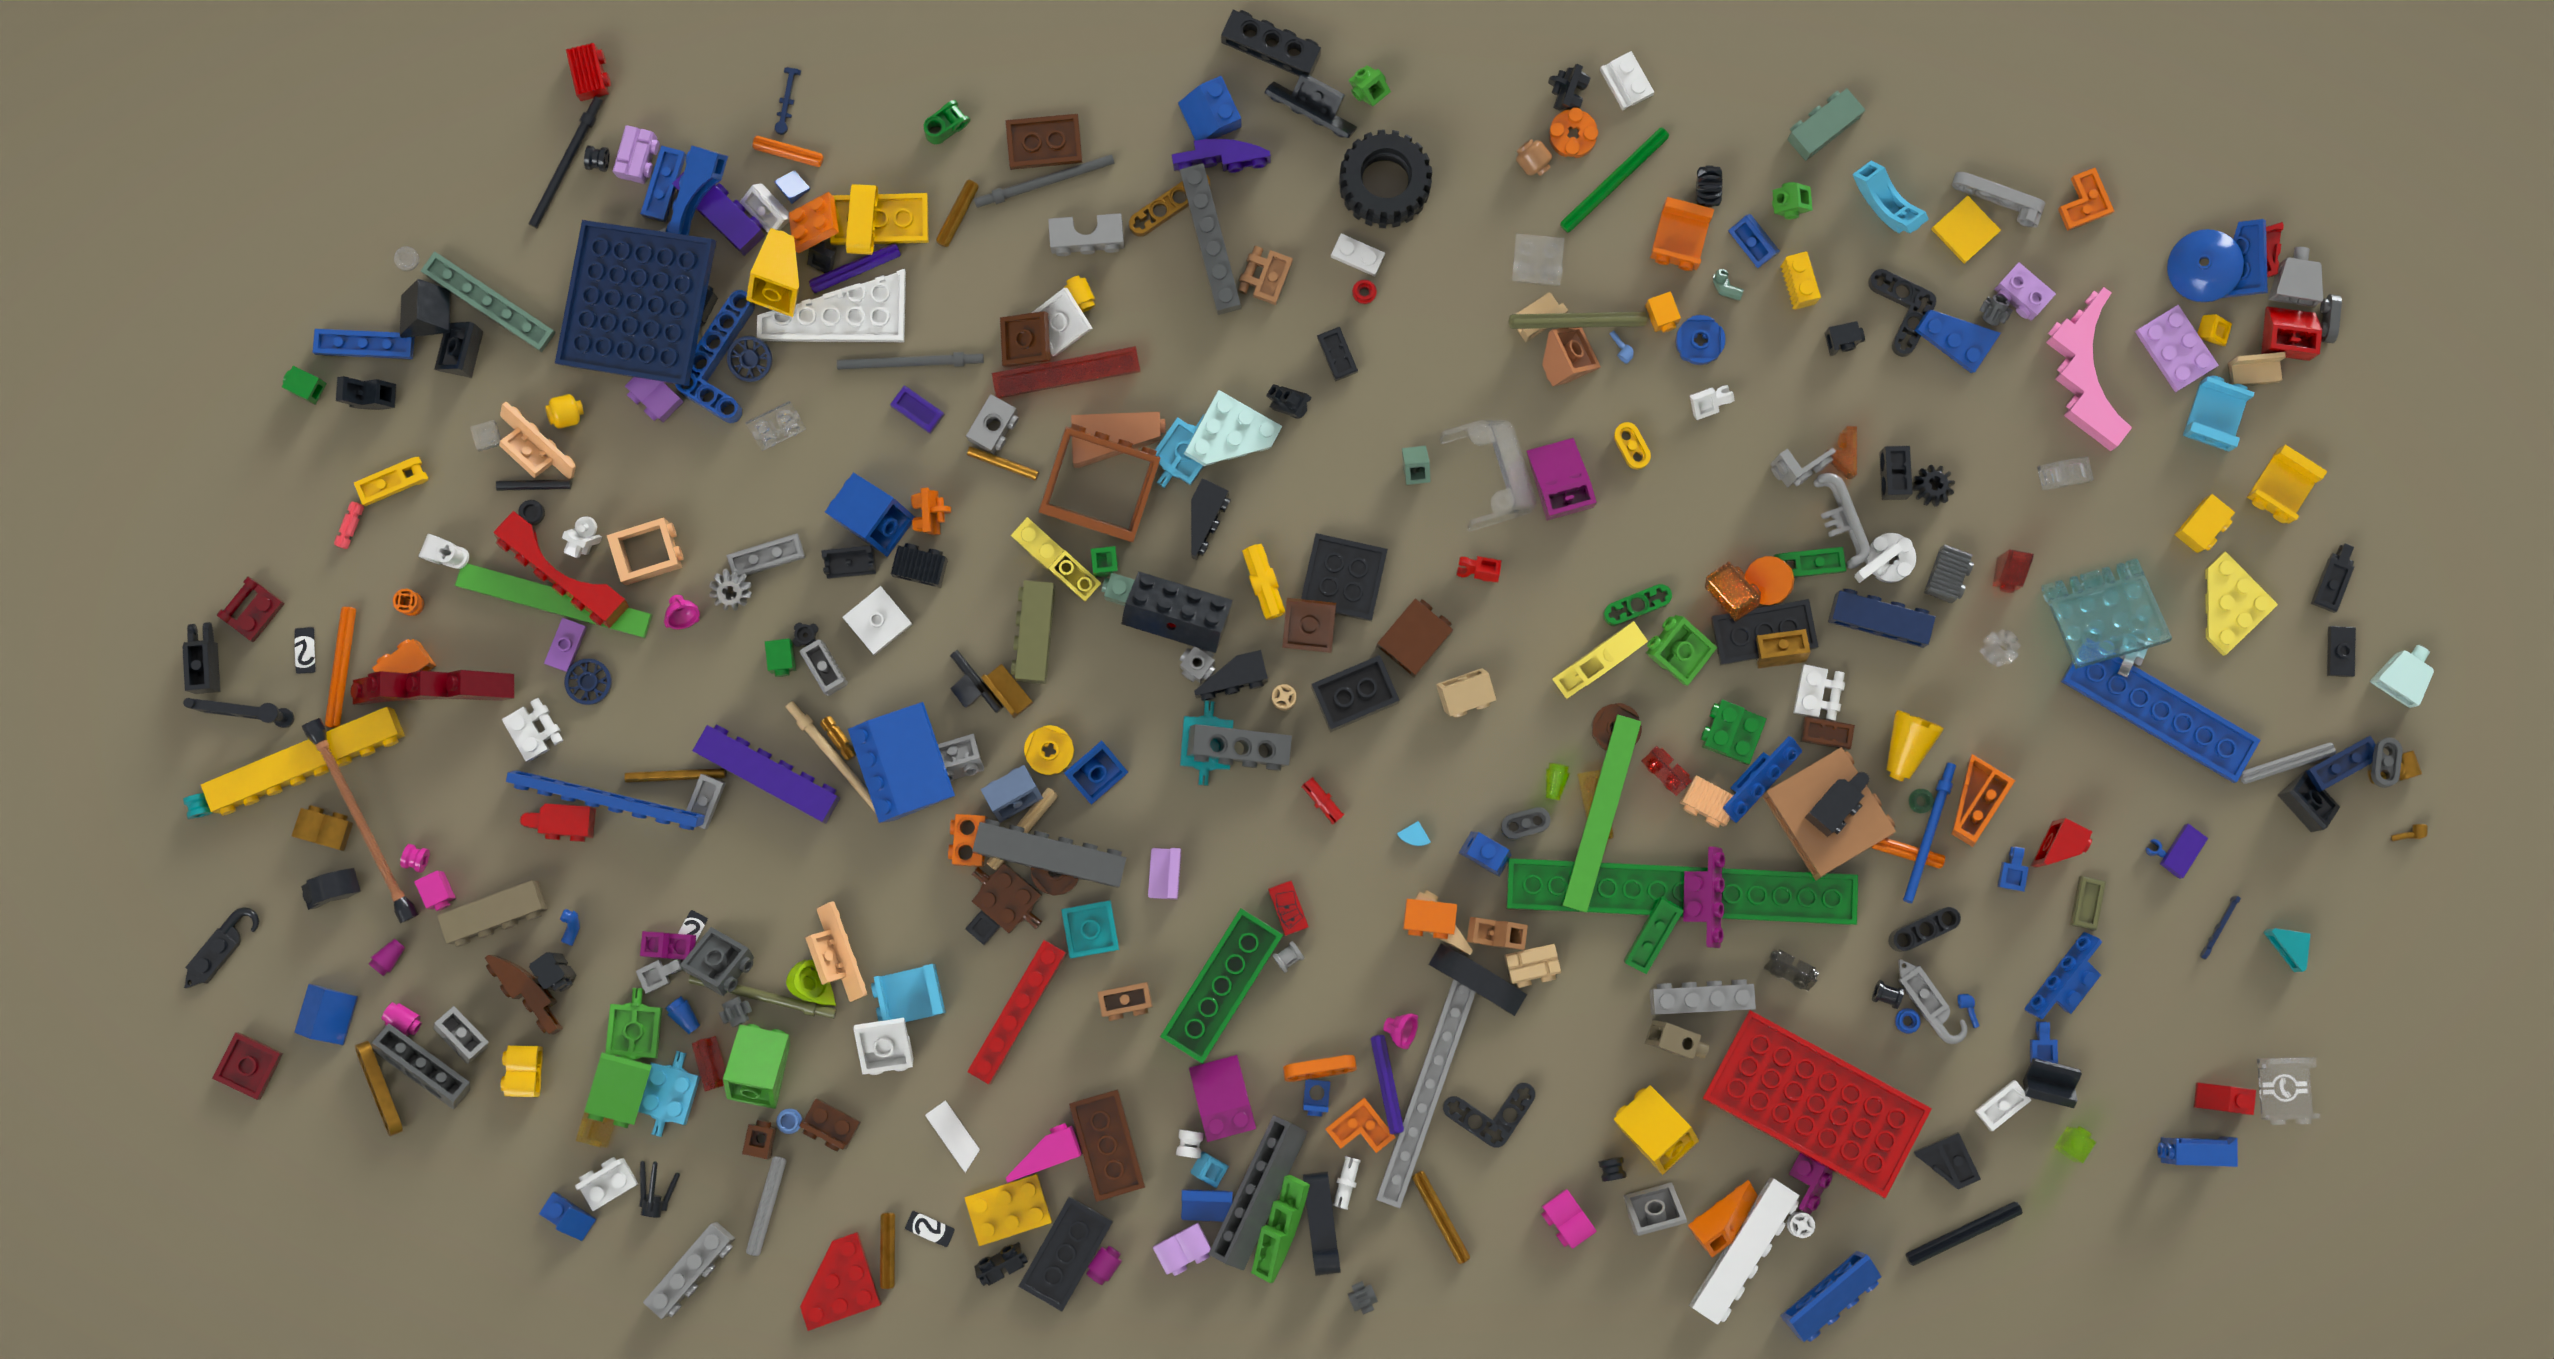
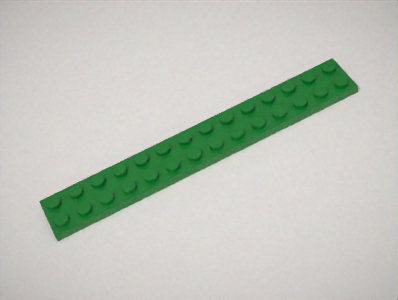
[1506,858,1858,925]

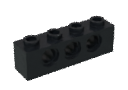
[1221,10,1321,77]

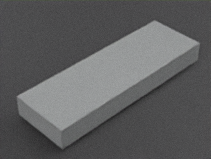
[726,534,805,577]

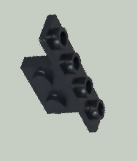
[1264,72,1357,138]

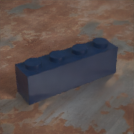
[1828,589,1936,648]

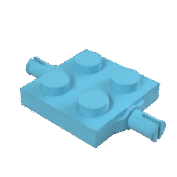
[1155,414,1204,488]
[638,1051,701,1137]

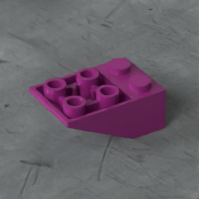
[1526,438,1597,521]

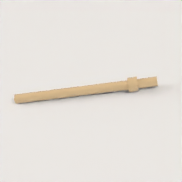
[786,701,876,813]

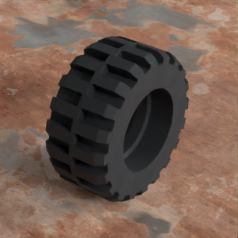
[1339,130,1432,228]

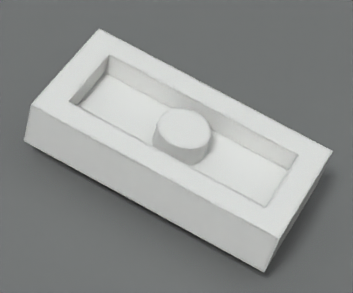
[1331,233,1385,277]
[1975,1080,2031,1131]

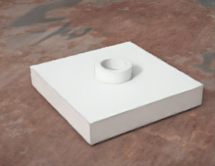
[1032,288,1093,356]
[843,586,913,656]

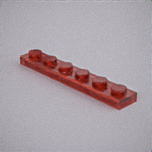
[992,346,1140,398]

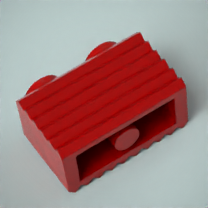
[566,43,611,101]

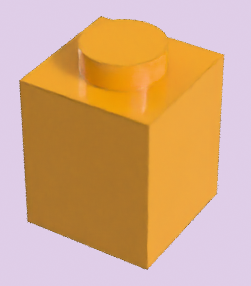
[1645,291,1681,333]

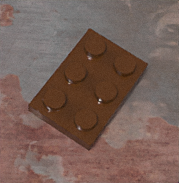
[1005,114,1083,170]

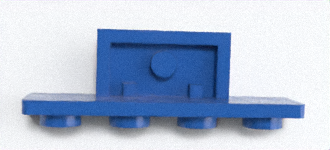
[1723,736,1802,823]
[2025,932,2102,1019]

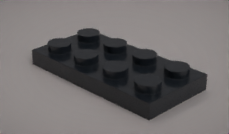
[1711,599,1819,665]
[1018,1196,1113,1311]

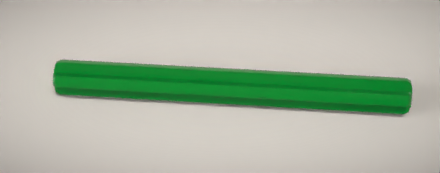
[1560,127,1669,233]

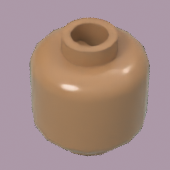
[1516,139,1552,176]

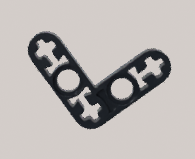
[1868,269,1937,357]
[1443,1083,1535,1148]

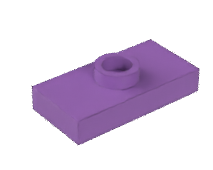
[544,618,587,672]

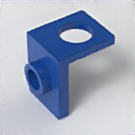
[1303,1079,1330,1117]

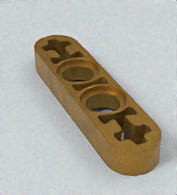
[1129,174,1210,237]
[355,1041,403,1136]

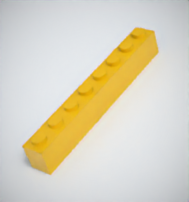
[200,707,405,816]

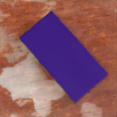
[890,385,945,434]
[2160,824,2208,879]

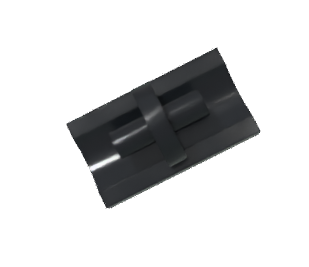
[1548,64,1591,111]
[1266,384,1312,419]

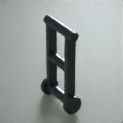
[183,698,294,728]

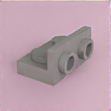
[938,734,984,782]

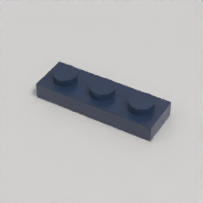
[2306,736,2376,792]

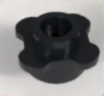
[793,622,819,647]

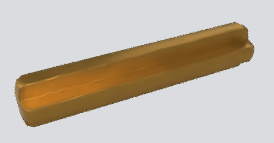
[936,180,979,247]
[880,1213,895,1289]

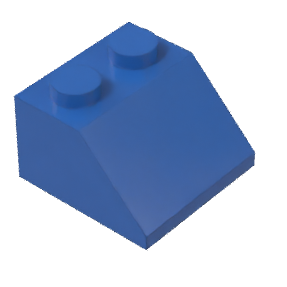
[1178,76,1242,141]

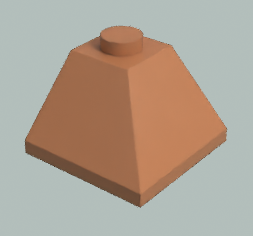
[1542,328,1601,387]

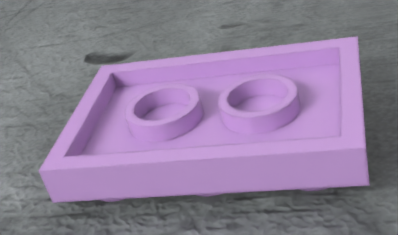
[2135,305,2219,393]

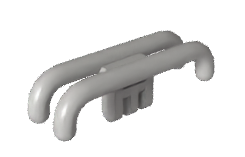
[1813,473,1870,569]

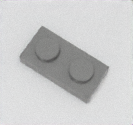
[686,774,726,829]

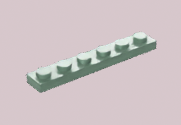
[421,251,556,352]

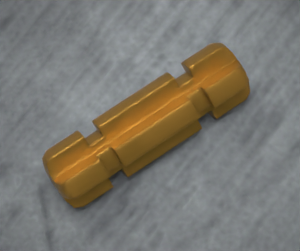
[820,716,856,761]

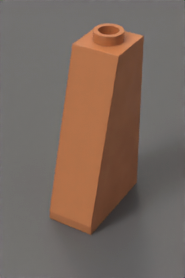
[1071,412,1166,468]

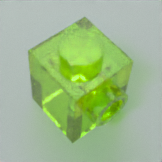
[2054,1126,2096,1163]

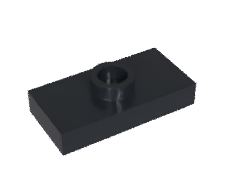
[1317,327,1358,382]
[2327,626,2356,677]

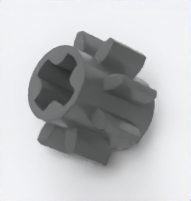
[1980,295,2013,326]
[719,997,752,1028]
[1348,1281,1378,1315]

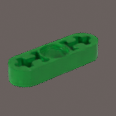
[1603,584,1672,626]

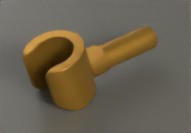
[2391,824,2428,841]

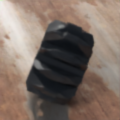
[1696,165,1723,207]
[1912,465,1955,507]

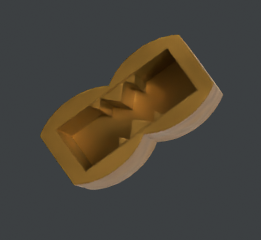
[292,805,353,851]

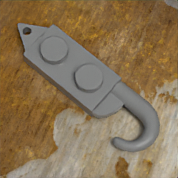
[1898,959,1967,1044]

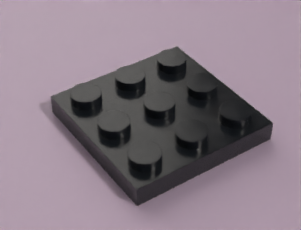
[1301,533,1388,622]

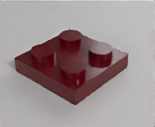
[212,1032,283,1100]

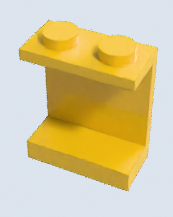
[2247,444,2327,524]

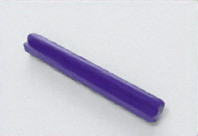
[809,243,901,293]
[1370,1035,1404,1134]

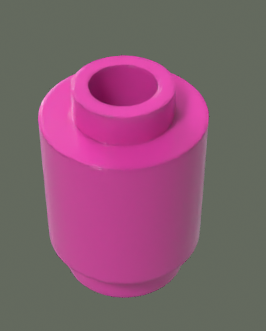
[381,1002,422,1037]

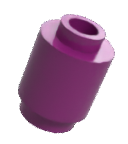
[1086,1246,1122,1285]

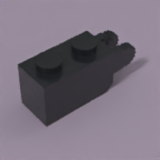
[182,622,221,694]
[1805,771,1870,837]

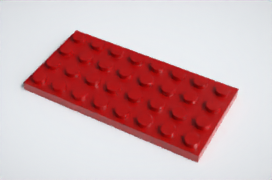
[1702,1010,1932,1199]

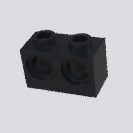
[1879,446,1913,500]

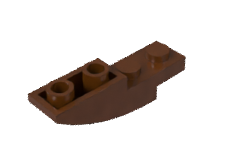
[485,955,563,1034]

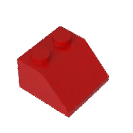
[2031,818,2092,868]

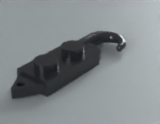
[184,907,259,988]

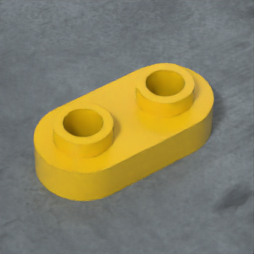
[1614,422,1651,470]

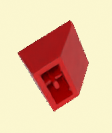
[2261,306,2322,361]

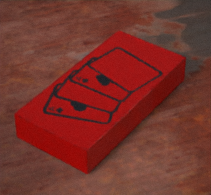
[1268,881,1309,936]

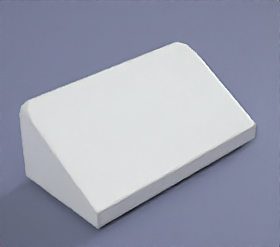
[740,184,790,233]

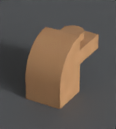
[1467,917,1528,950]

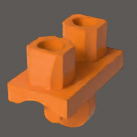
[911,488,951,535]

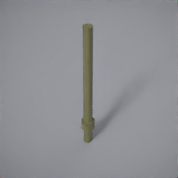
[689,975,837,1019]

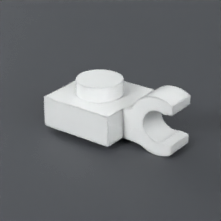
[1690,385,1735,420]

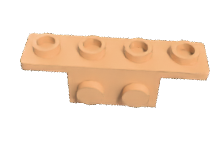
[499,402,576,479]
[805,901,867,1002]

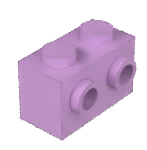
[1994,262,2056,321]

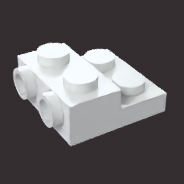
[854,1018,914,1075]

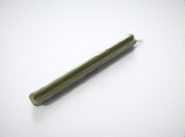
[1508,312,1648,329]

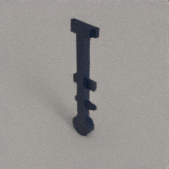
[775,67,801,135]
[2200,896,2241,959]

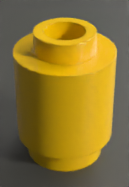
[1064,275,1095,313]

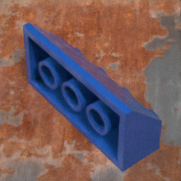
[1780,1251,1882,1342]

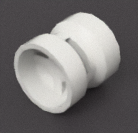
[1176,1130,1204,1158]

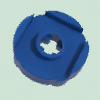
[1675,315,1726,365]

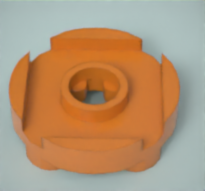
[1549,108,1598,158]

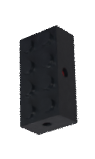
[1121,571,1233,653]

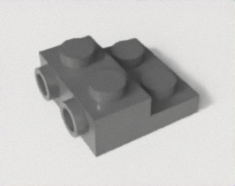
[680,927,754,996]

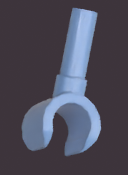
[1610,331,1634,364]

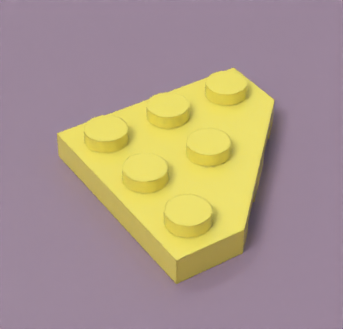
[2205,551,2278,656]

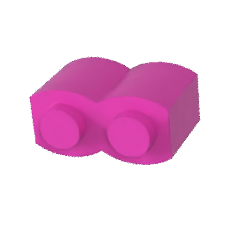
[1541,1189,1597,1249]

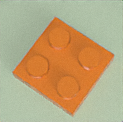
[789,192,839,254]

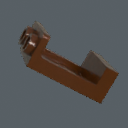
[1376,598,1453,678]

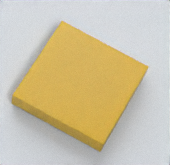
[1931,196,2001,264]

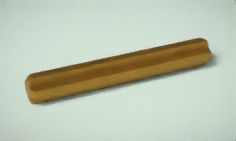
[1412,1171,1470,1264]

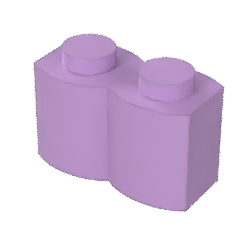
[1153,1222,1211,1276]

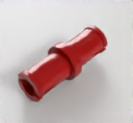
[1301,777,1345,825]

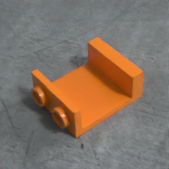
[1650,197,1714,271]

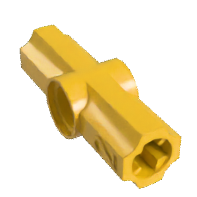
[1242,544,1285,620]

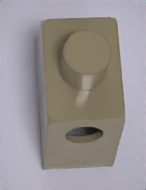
[1645,1020,1709,1059]

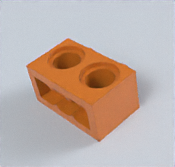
[948,814,988,867]

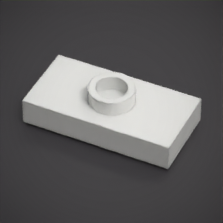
[1854,543,1903,583]

